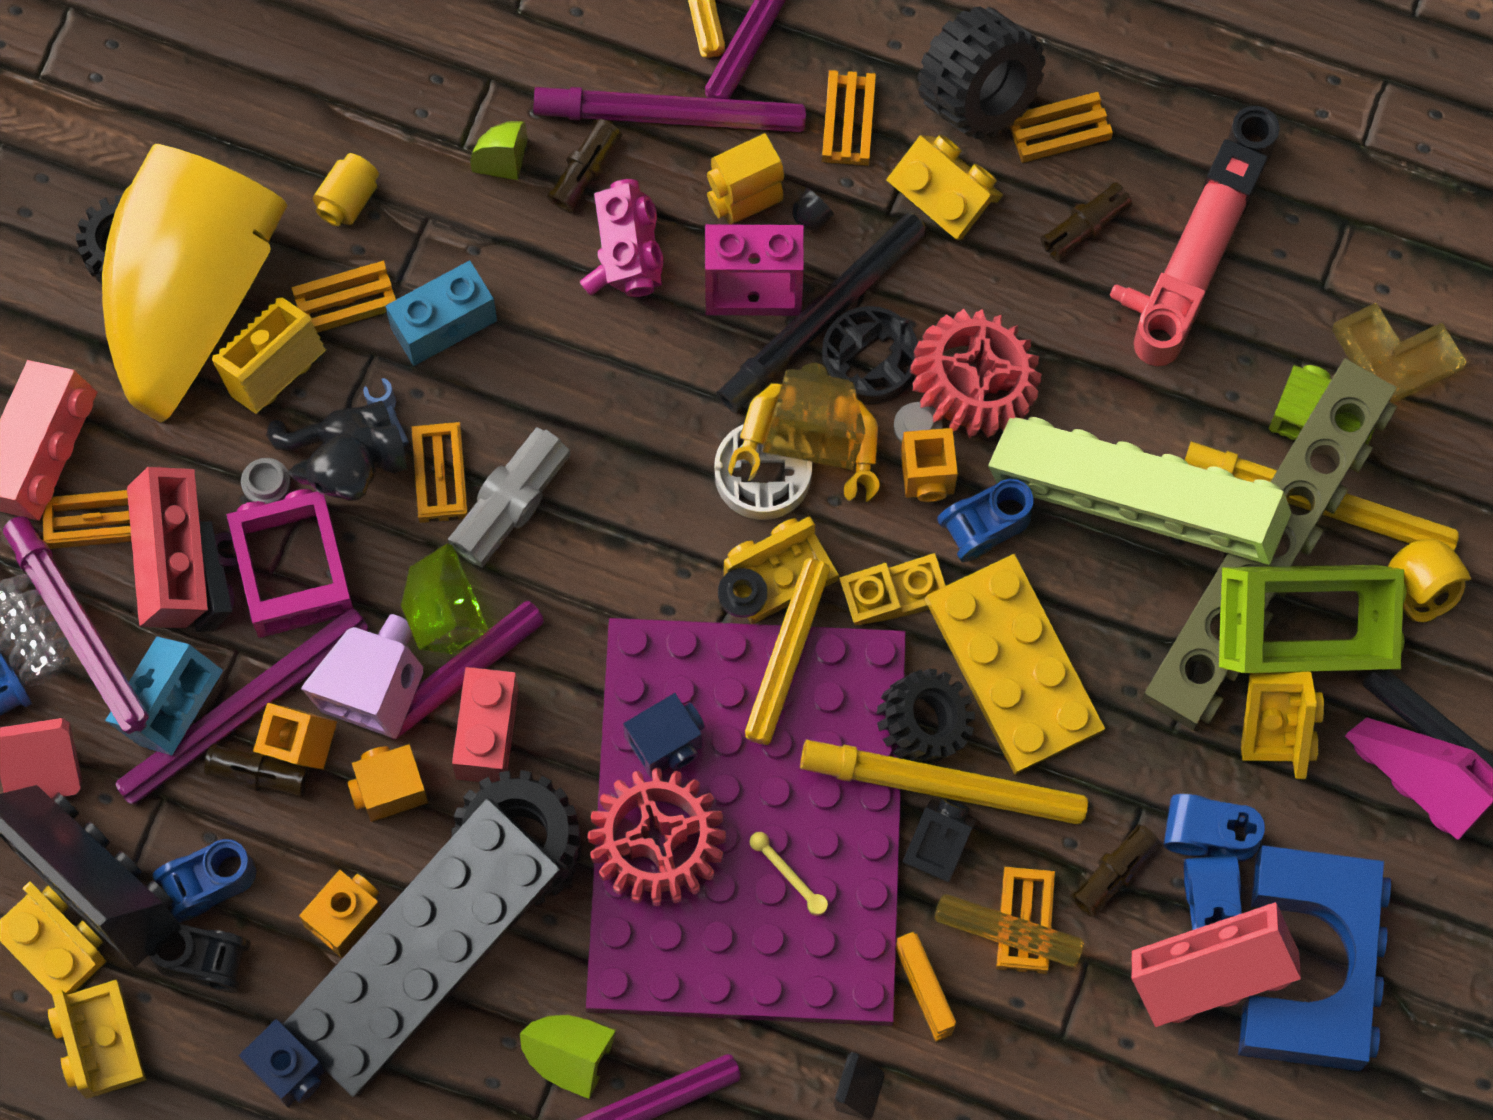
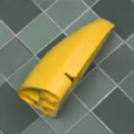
[102,144,287,423]

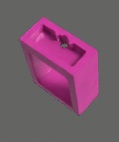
[705,224,804,316]
[226,489,353,638]

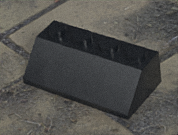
[0,785,180,968]

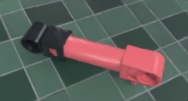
[1110,106,1280,366]

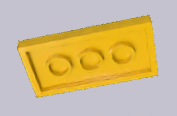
[925,554,1105,775]

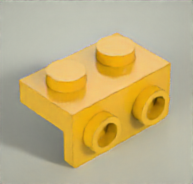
[886,134,1003,240]
[724,517,839,624]
[1241,672,1324,779]
[48,979,146,1099]

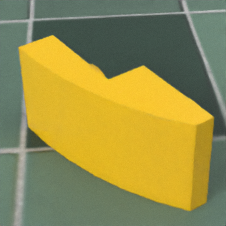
[840,553,946,625]

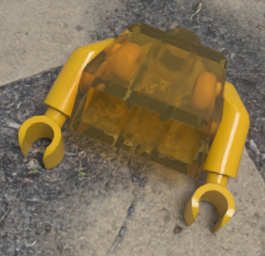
[728,363,880,502]

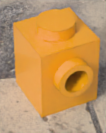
[901,428,958,502]
[253,703,337,770]
[347,744,428,822]
[299,870,383,958]

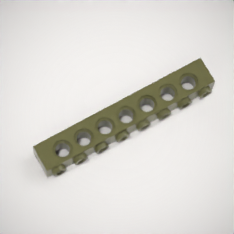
[1142,358,1398,731]

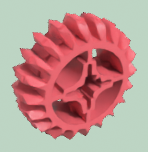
[910,309,1042,438]
[588,768,726,906]

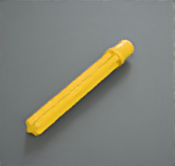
[1185,441,1459,551]
[800,739,1088,824]

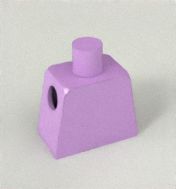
[301,614,423,739]

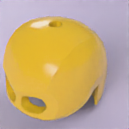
[1388,538,1471,622]

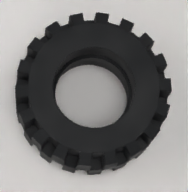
[918,6,1046,139]
[452,770,581,906]

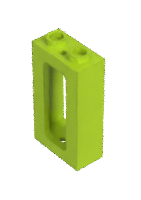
[1219,565,1406,673]

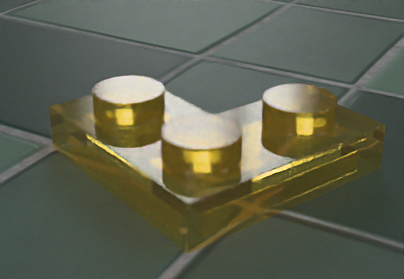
[1332,303,1467,403]

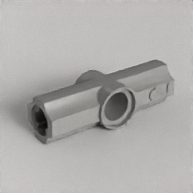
[448,427,571,568]

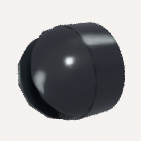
[792,188,834,230]

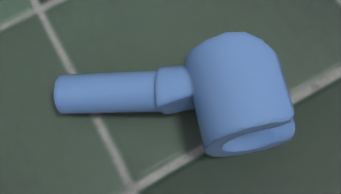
[363,378,409,447]

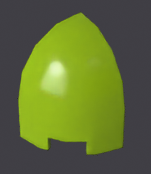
[470,121,528,180]
[520,1015,616,1099]

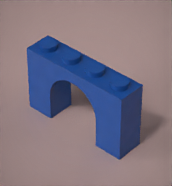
[1238,846,1391,1071]

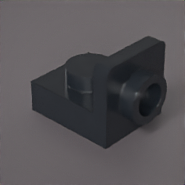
[903,798,977,882]

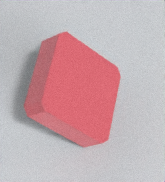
[0,718,82,799]

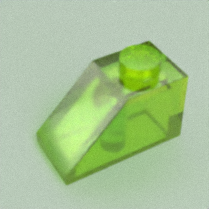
[401,543,489,654]

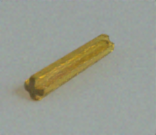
[935,894,1084,967]

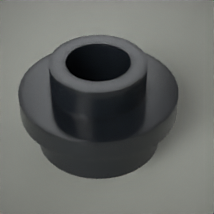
[718,568,767,618]

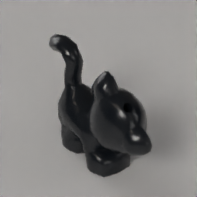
[266,401,407,501]

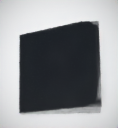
[833,1052,884,1120]

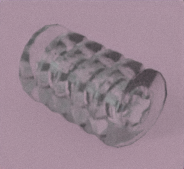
[0,574,71,686]

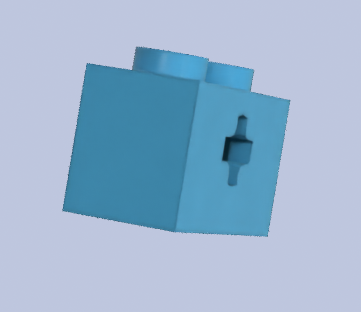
[385,260,497,366]
[105,636,223,756]

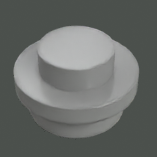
[894,402,942,444]
[241,458,291,504]

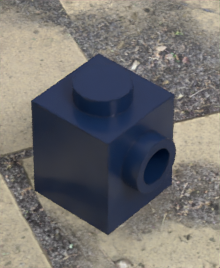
[623,693,705,778]
[239,1019,325,1108]

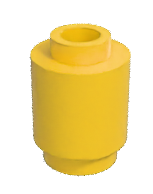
[313,153,379,226]

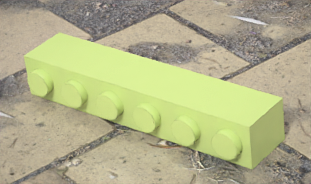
[988,417,1291,565]

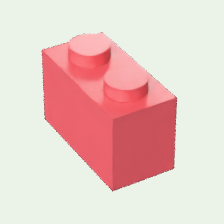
[452,667,519,783]

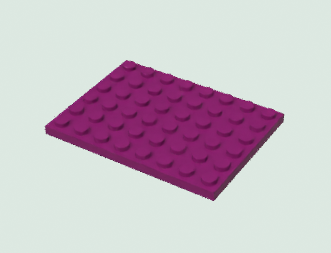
[586,618,905,1026]

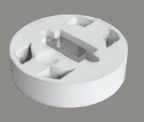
[714,421,812,520]

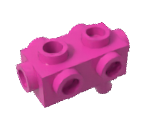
[580,179,663,297]

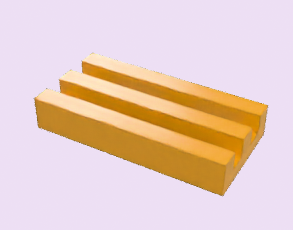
[822,70,876,166]
[1010,92,1113,163]
[292,260,396,333]
[411,422,468,523]
[43,490,132,549]
[996,867,1055,974]
[895,932,956,1042]

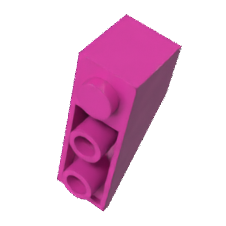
[1345,717,1493,840]

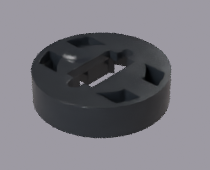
[822,306,918,404]

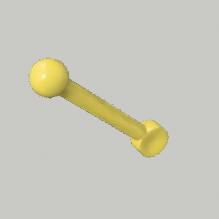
[749,832,828,916]

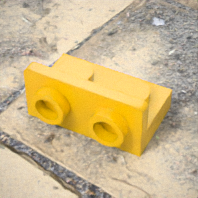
[0,882,106,995]

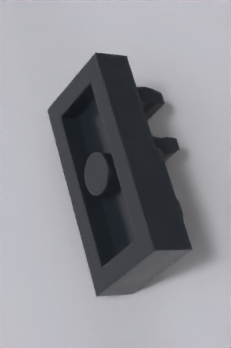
[194,521,238,632]

